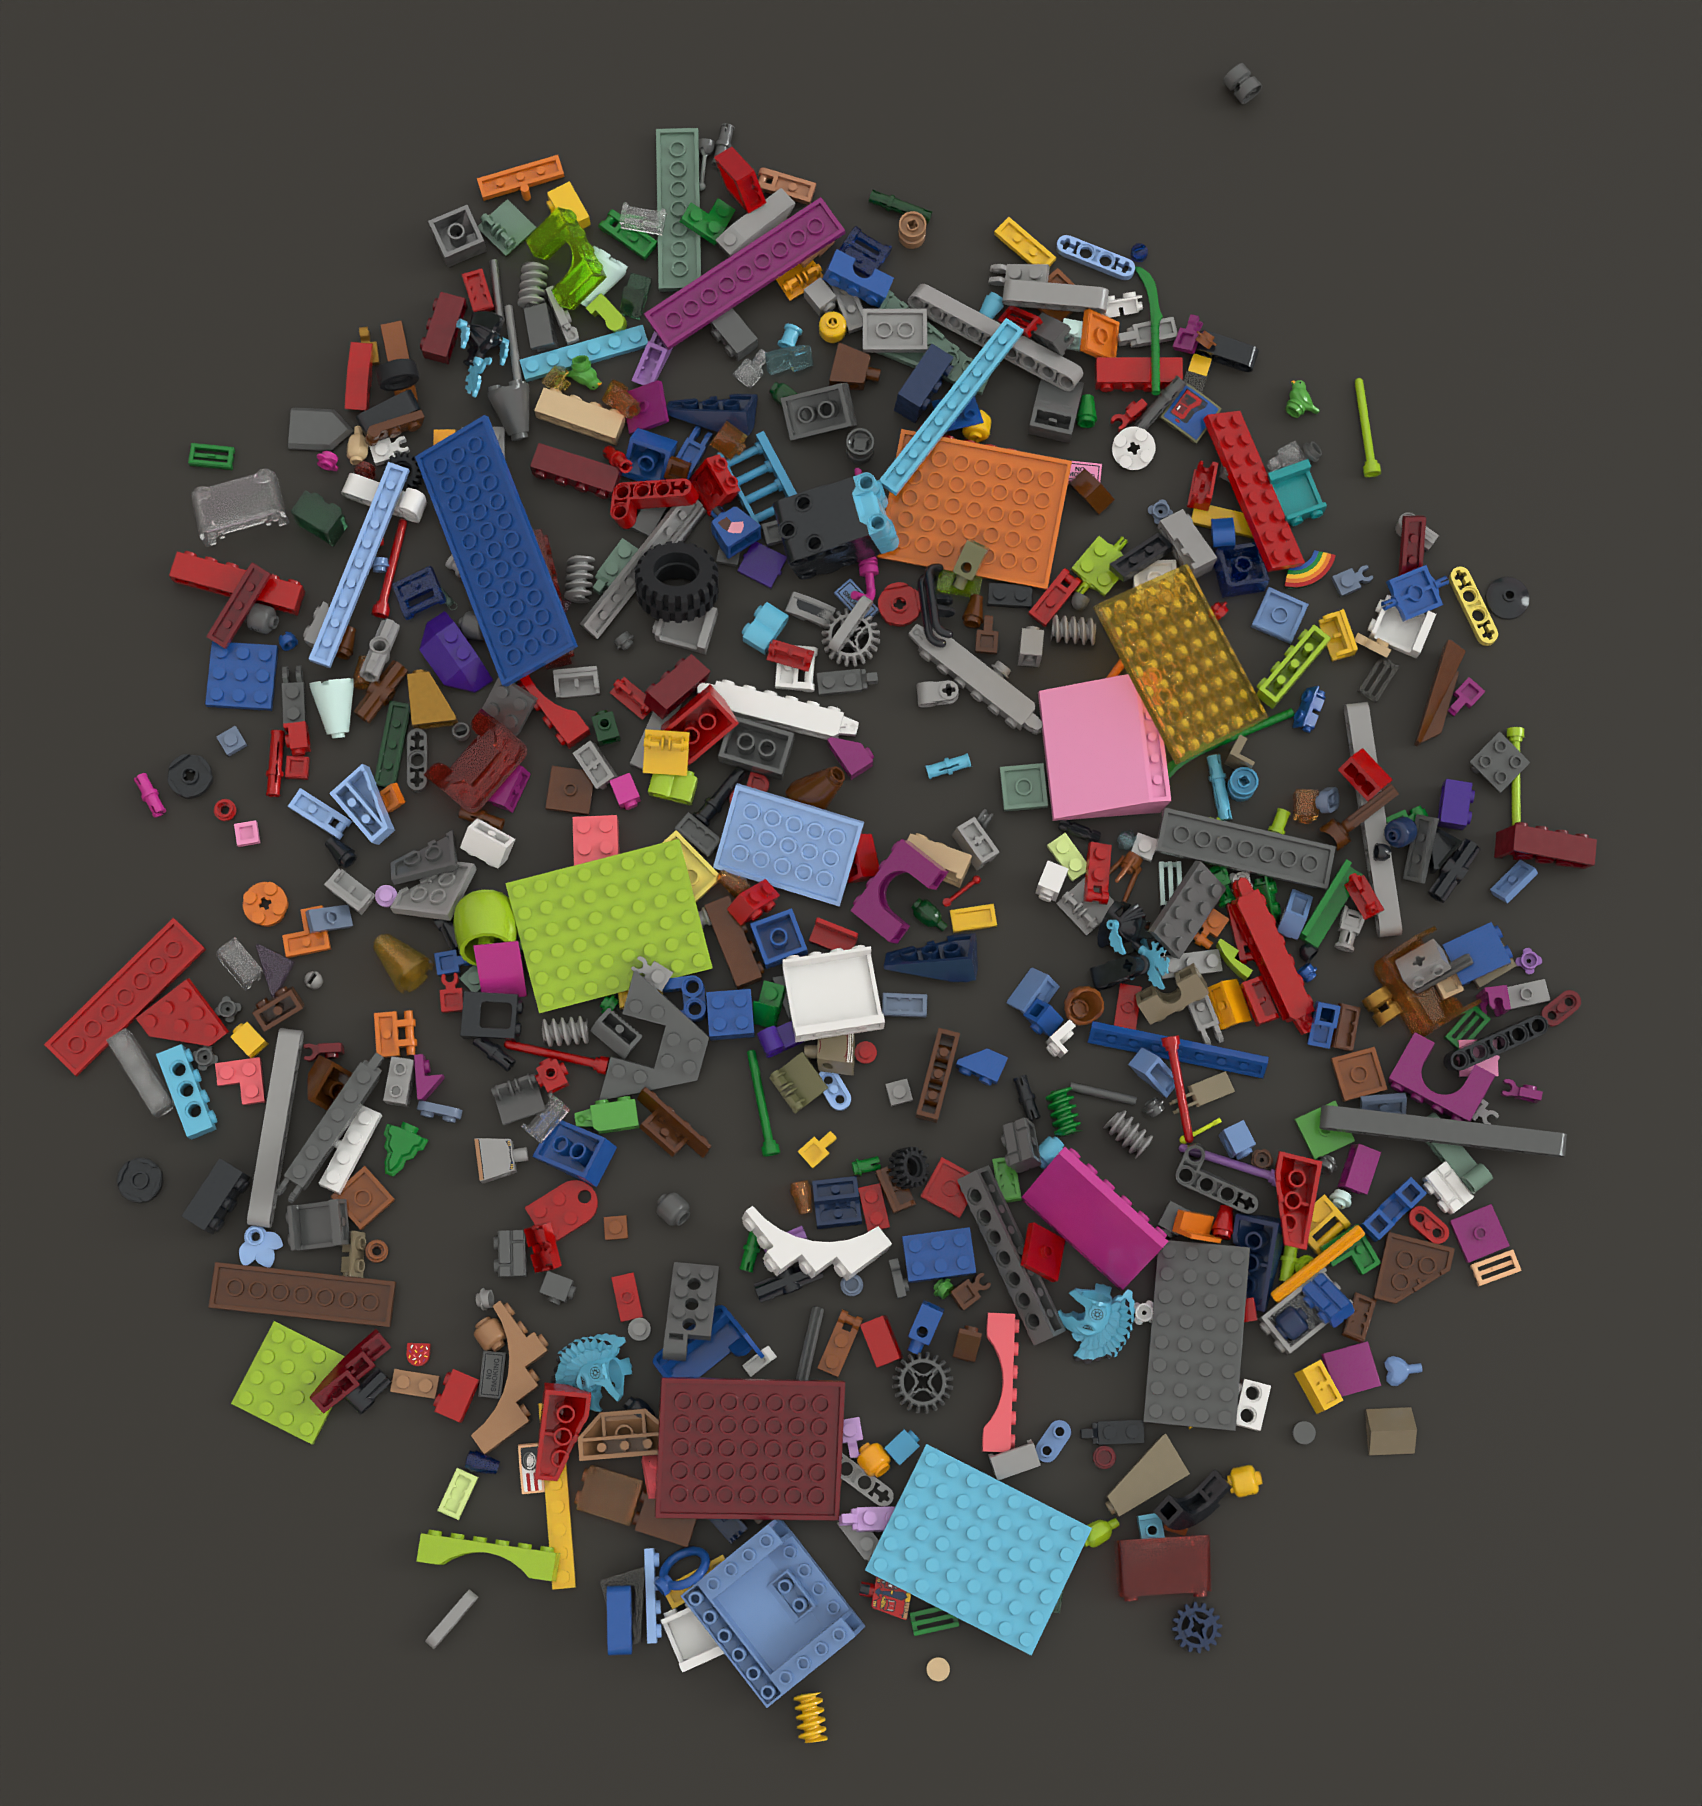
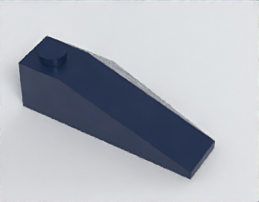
[666,394,758,438]
[884,933,978,982]
[1232,1213,1283,1312]

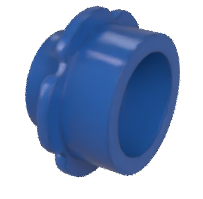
[1297,963,1317,983]

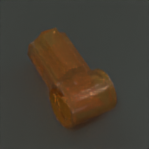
[602,380,641,419]

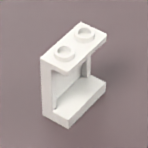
[1367,595,1436,659]
[661,1604,725,1672]

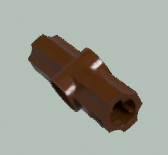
[353,660,409,723]

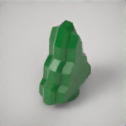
[384,1122,429,1177]

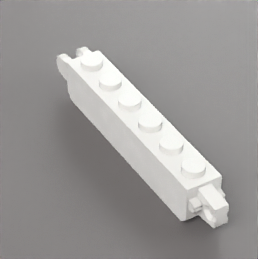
[697,680,859,740]

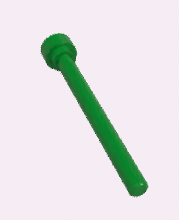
[747,1050,780,1157]

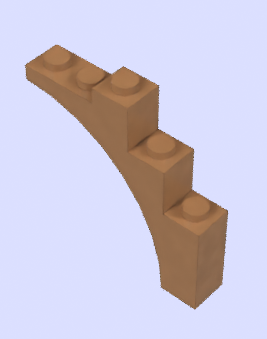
[471,1301,549,1455]

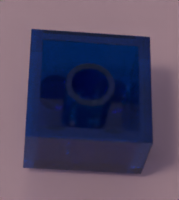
[1214,542,1270,598]

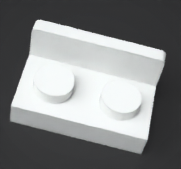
[1046,1020,1075,1058]

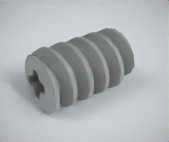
[518,262,549,308]
[564,555,595,603]
[1051,615,1096,646]
[542,1016,589,1047]
[1103,1110,1153,1159]

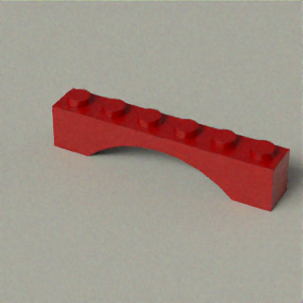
[517,675,591,749]

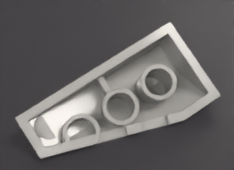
[716,188,796,257]

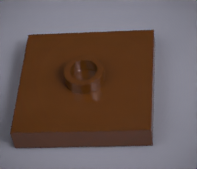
[545,766,594,815]

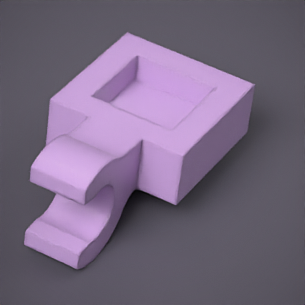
[843,1417,863,1459]

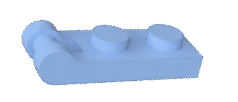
[288,788,352,840]

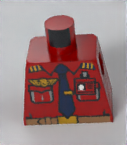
[859,1576,911,1620]

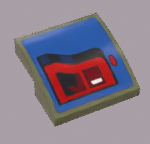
[1159,382,1222,443]

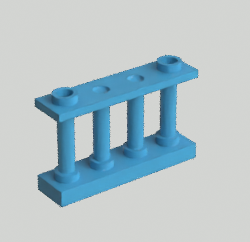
[717,431,797,523]

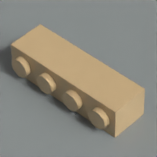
[534,388,626,446]

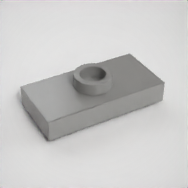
[1507,979,1550,1010]

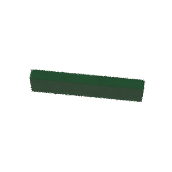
[374,701,411,788]

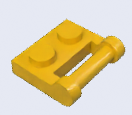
[1308,1194,1351,1255]

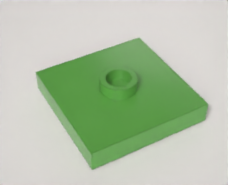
[1294,1101,1355,1160]

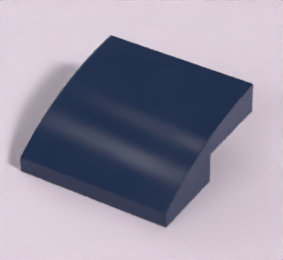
[812,1176,862,1229]

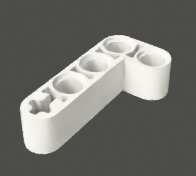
[341,473,427,523]

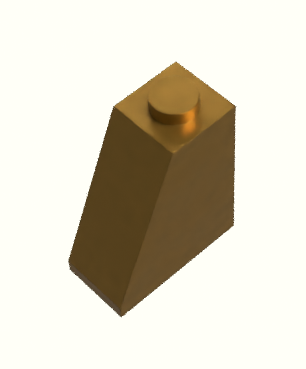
[407,670,458,729]

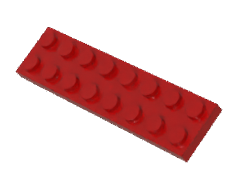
[1203,411,1305,572]
[44,918,206,1076]

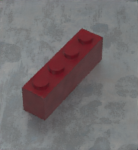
[530,443,622,499]

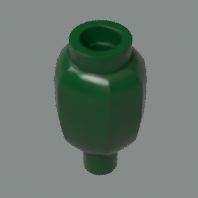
[769,382,798,406]
[911,898,948,932]

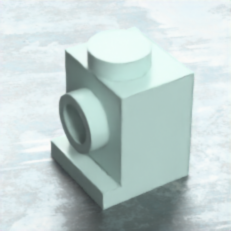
[1063,318,1083,351]

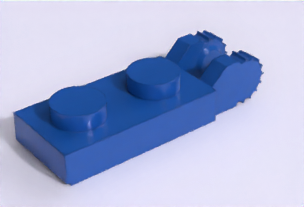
[676,426,713,480]

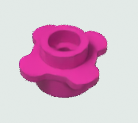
[317,451,338,471]

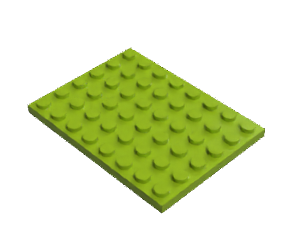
[505,839,712,1013]

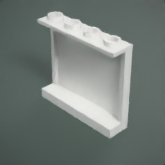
[782,945,885,1042]

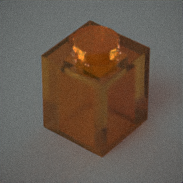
[710,421,747,460]
[1293,789,1319,824]

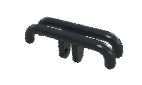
[917,563,955,648]

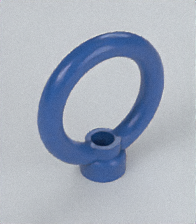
[654,1546,710,1596]

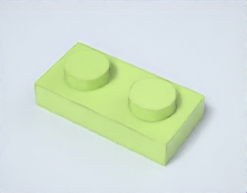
[1047,833,1086,882]

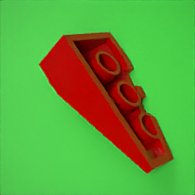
[534,1383,591,1481]

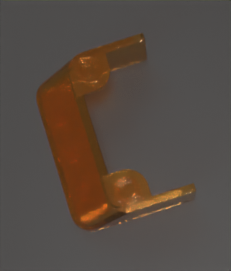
[1374,926,1482,1037]

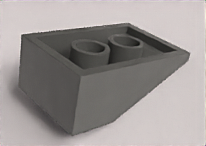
[781,383,857,441]

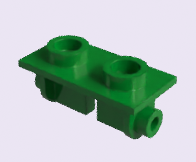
[1253,876,1281,922]

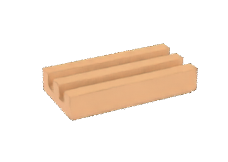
[1470,1250,1521,1286]

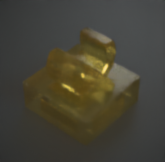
[541,366,571,391]

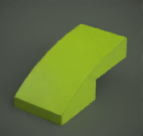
[1216,938,1253,981]

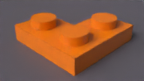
[282,905,331,958]

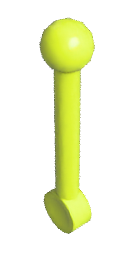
[1179,1118,1222,1144]

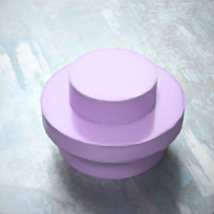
[375,885,397,907]

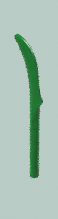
[1135,266,1163,395]
[1167,708,1294,779]

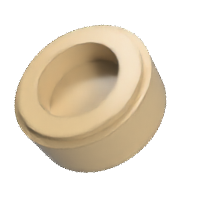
[926,1657,950,1681]

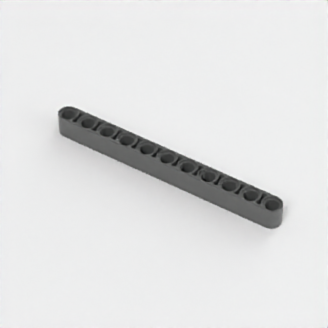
[1319,1105,1567,1158]

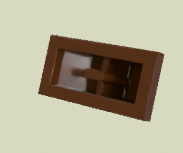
[1069,469,1115,514]

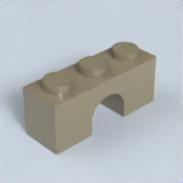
[1135,963,1209,1025]

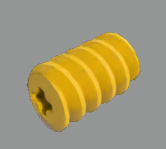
[793,1692,828,1743]

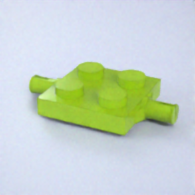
[1071,536,1128,597]

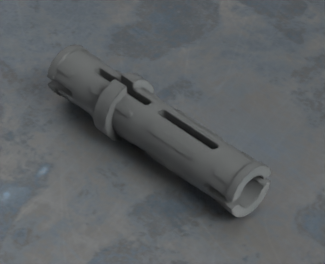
[1134,375,1187,430]

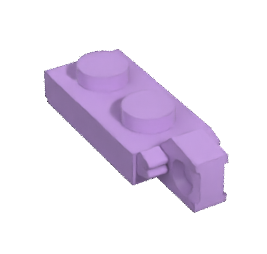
[839,1506,896,1532]

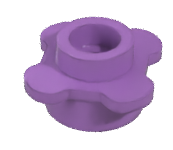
[1515,948,1542,974]

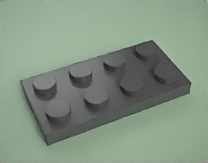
[1148,861,1226,959]

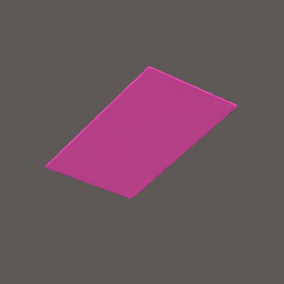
[473,941,527,997]

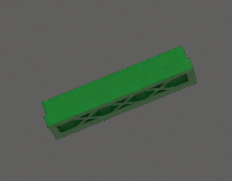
[1299,859,1363,948]

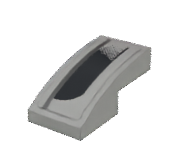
[785,592,836,629]

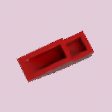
[345,342,373,410]

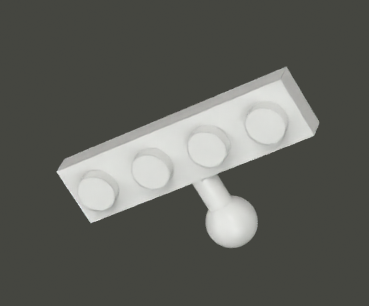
[319,1106,382,1195]

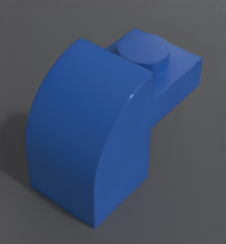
[1307,1001,1341,1049]

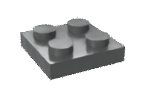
[480,677,538,736]

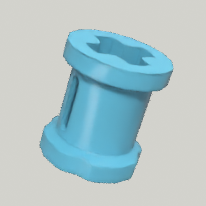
[777,323,803,352]

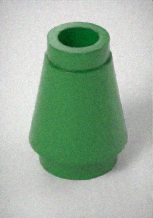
[1076,394,1097,428]

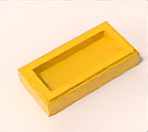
[950,904,997,933]

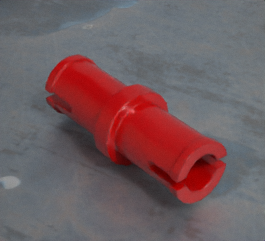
[603,446,632,473]

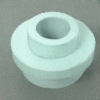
[1329,1189,1352,1209]

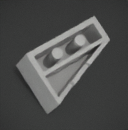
[1158,509,1217,582]

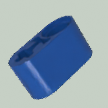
[1211,517,1235,547]

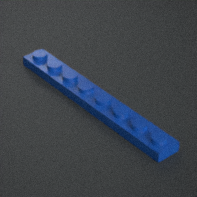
[1088,1021,1269,1078]

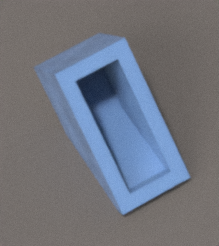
[1277,889,1313,940]
[1128,1048,1175,1098]

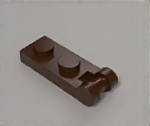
[365,410,425,446]

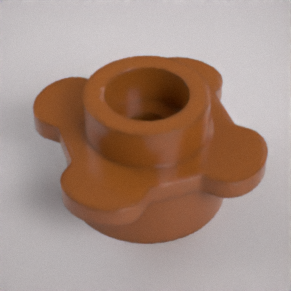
[1195,330,1217,349]

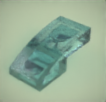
[765,345,813,375]

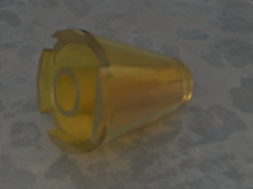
[373,934,433,993]

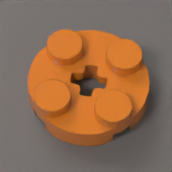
[243,882,289,927]

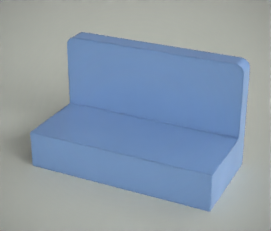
[1007,968,1060,1014]

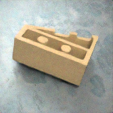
[908,833,972,888]

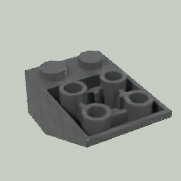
[1028,379,1084,443]

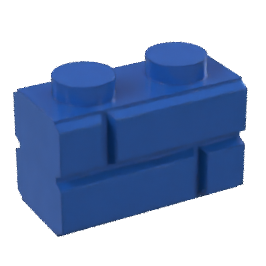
[1302,1273,1355,1328]

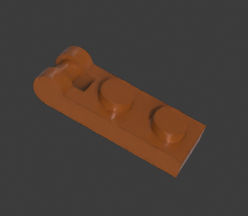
[817,1309,863,1377]

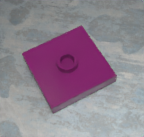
[622,380,669,435]
[1449,1204,1510,1263]

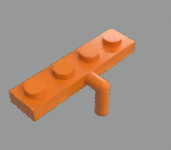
[477,155,565,201]

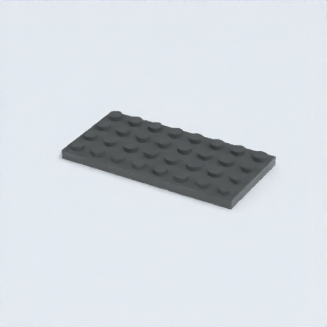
[1143,1240,1250,1431]

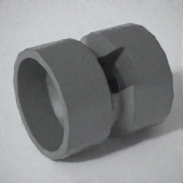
[1223,63,1263,104]
[846,428,874,465]

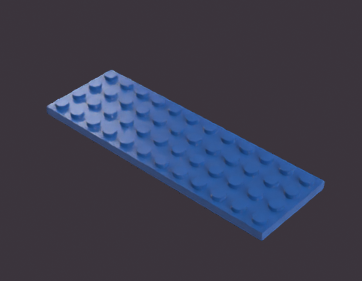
[415,415,578,687]

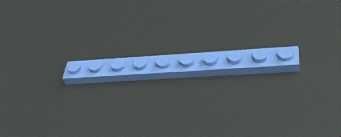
[309,462,409,668]

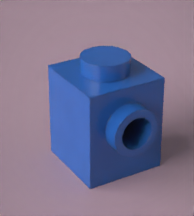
[1023,998,1064,1037]

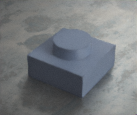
[216,726,248,757]

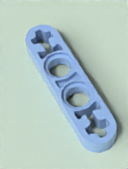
[1056,235,1135,280]

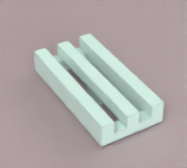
[1158,861,1182,906]

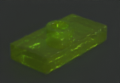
[936,570,982,597]

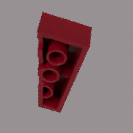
[1494,822,1597,869]

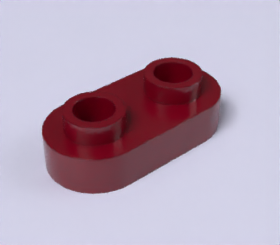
[1540,990,1581,1027]

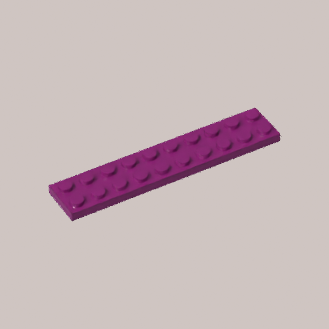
[644,197,845,350]

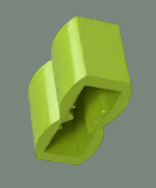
[648,771,698,805]

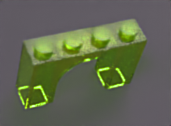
[525,207,607,310]

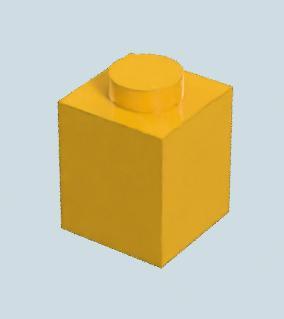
[231,1022,268,1058]

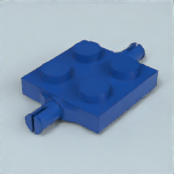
[1381,565,1449,622]

